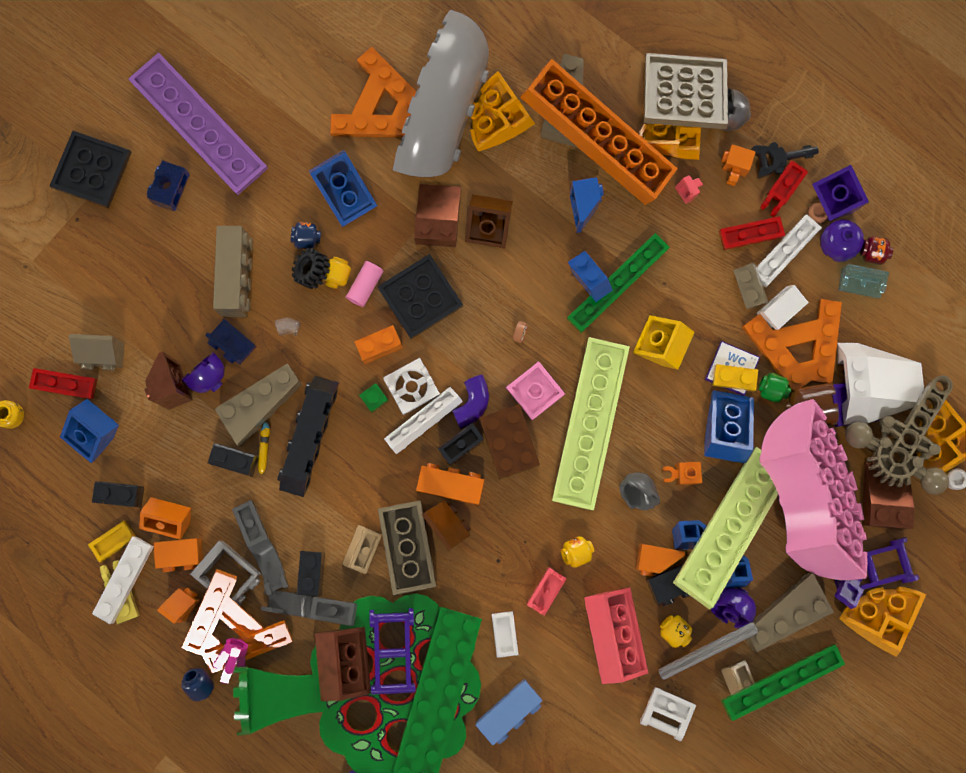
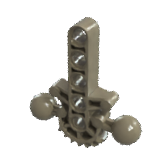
[845,375,953,495]

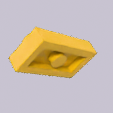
[713,364,758,391]

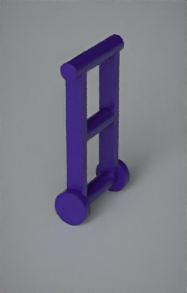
[834,537,920,590]
[369,608,415,695]

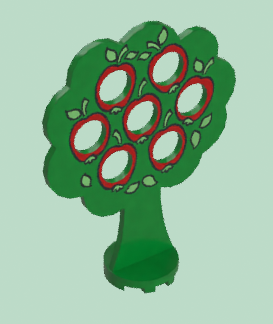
[233,593,481,773]

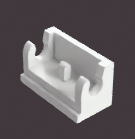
[757,285,809,330]

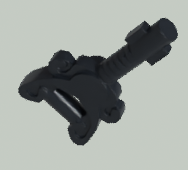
[751,142,819,179]

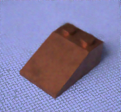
[414,184,461,247]
[862,462,914,530]

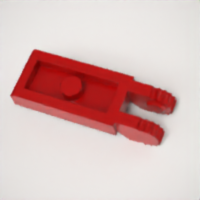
[759,160,809,217]

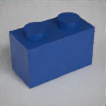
[568,251,613,302]

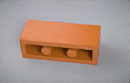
[416,463,484,505]

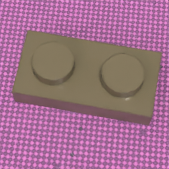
[733,263,768,309]

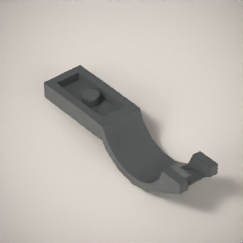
[232,500,289,596]
[261,590,358,626]

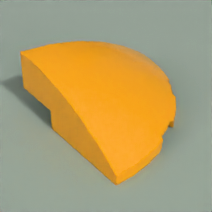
[470,71,535,151]
[639,123,701,160]
[916,400,966,473]
[839,587,926,657]

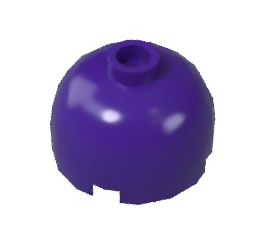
[820,220,864,262]
[182,352,225,393]
[711,588,756,629]

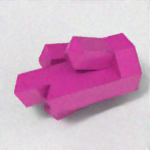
[213,638,248,683]

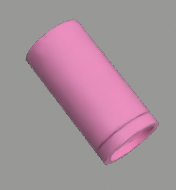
[346,261,383,307]

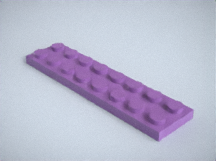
[129,53,268,195]

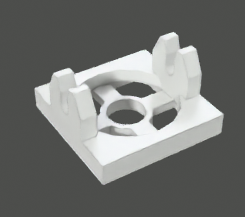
[383,358,440,415]

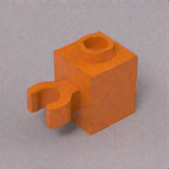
[721,144,756,186]
[662,462,702,486]

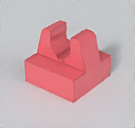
[675,175,703,204]

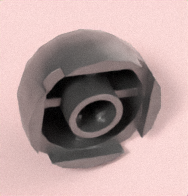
[720,88,751,131]

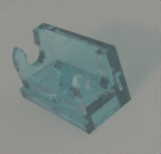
[838,264,889,298]

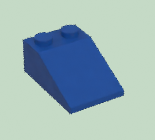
[309,150,377,227]
[704,390,754,464]

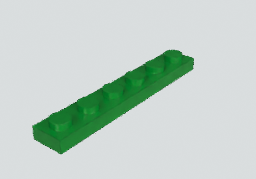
[567,233,670,333]
[721,644,845,721]

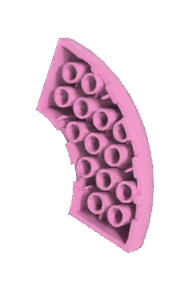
[759,399,867,580]

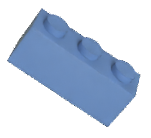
[475,679,542,745]

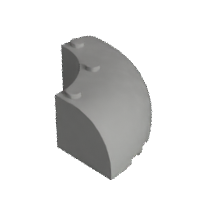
[393,10,489,177]

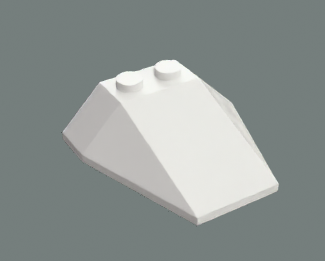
[836,343,926,424]

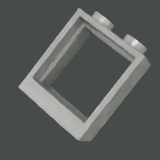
[190,541,262,605]

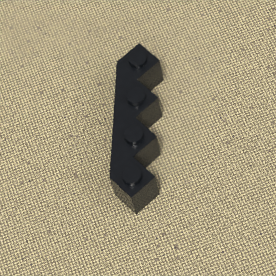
[277,376,339,497]

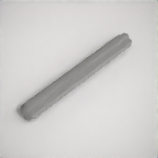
[658,623,758,680]

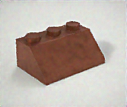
[144,352,193,409]
[315,627,371,701]

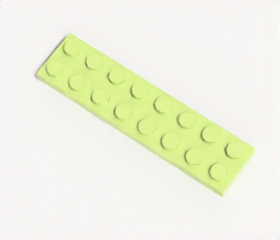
[552,337,630,511]
[673,447,778,609]

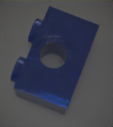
[147,160,190,211]

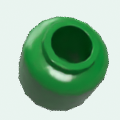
[758,373,791,403]

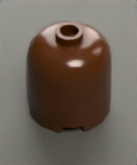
[785,383,839,425]

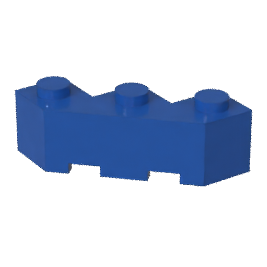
[672,520,753,589]

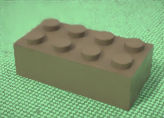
[213,226,253,317]
[378,501,437,595]

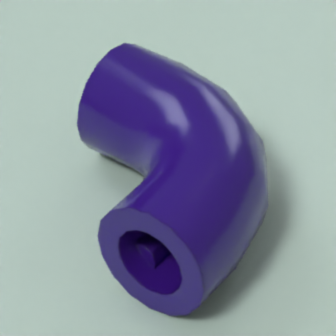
[452,375,489,429]

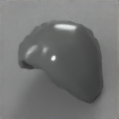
[619,472,660,511]

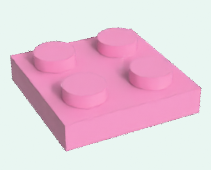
[506,362,565,421]

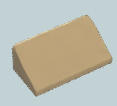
[343,525,382,574]
[721,660,755,695]

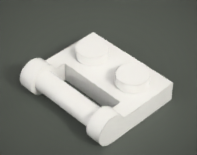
[640,687,696,741]

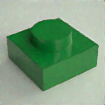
[359,383,389,413]

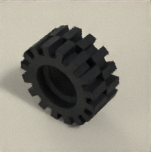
[291,248,330,289]

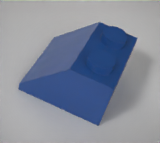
[569,177,604,233]
[60,399,119,463]

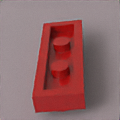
[719,216,785,251]
[29,368,97,400]

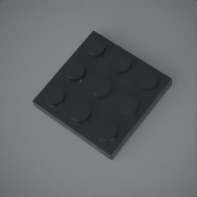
[49,130,132,208]
[377,254,463,339]

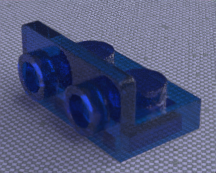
[205,319,257,365]

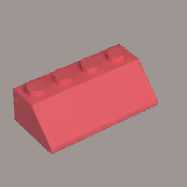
[584,588,648,684]

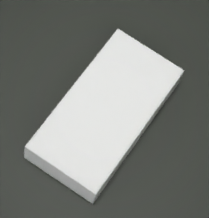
[492,611,519,658]

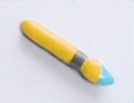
[258,422,270,474]

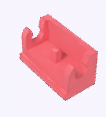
[526,567,566,616]

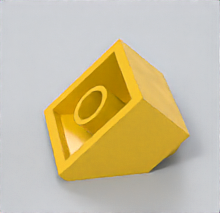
[633,315,695,370]

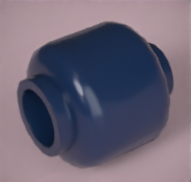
[290,222,321,249]
[181,668,214,701]

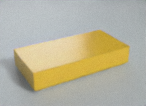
[88,520,136,562]

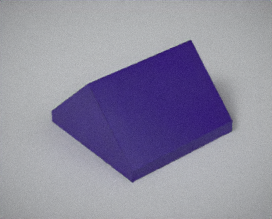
[812,165,869,221]

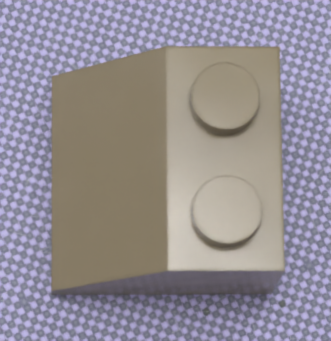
[69,334,125,371]

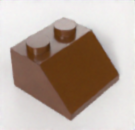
[465,194,513,248]

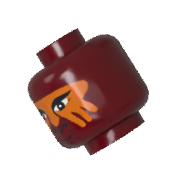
[860,236,894,265]

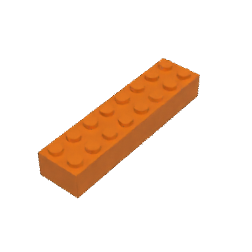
[520,59,678,205]

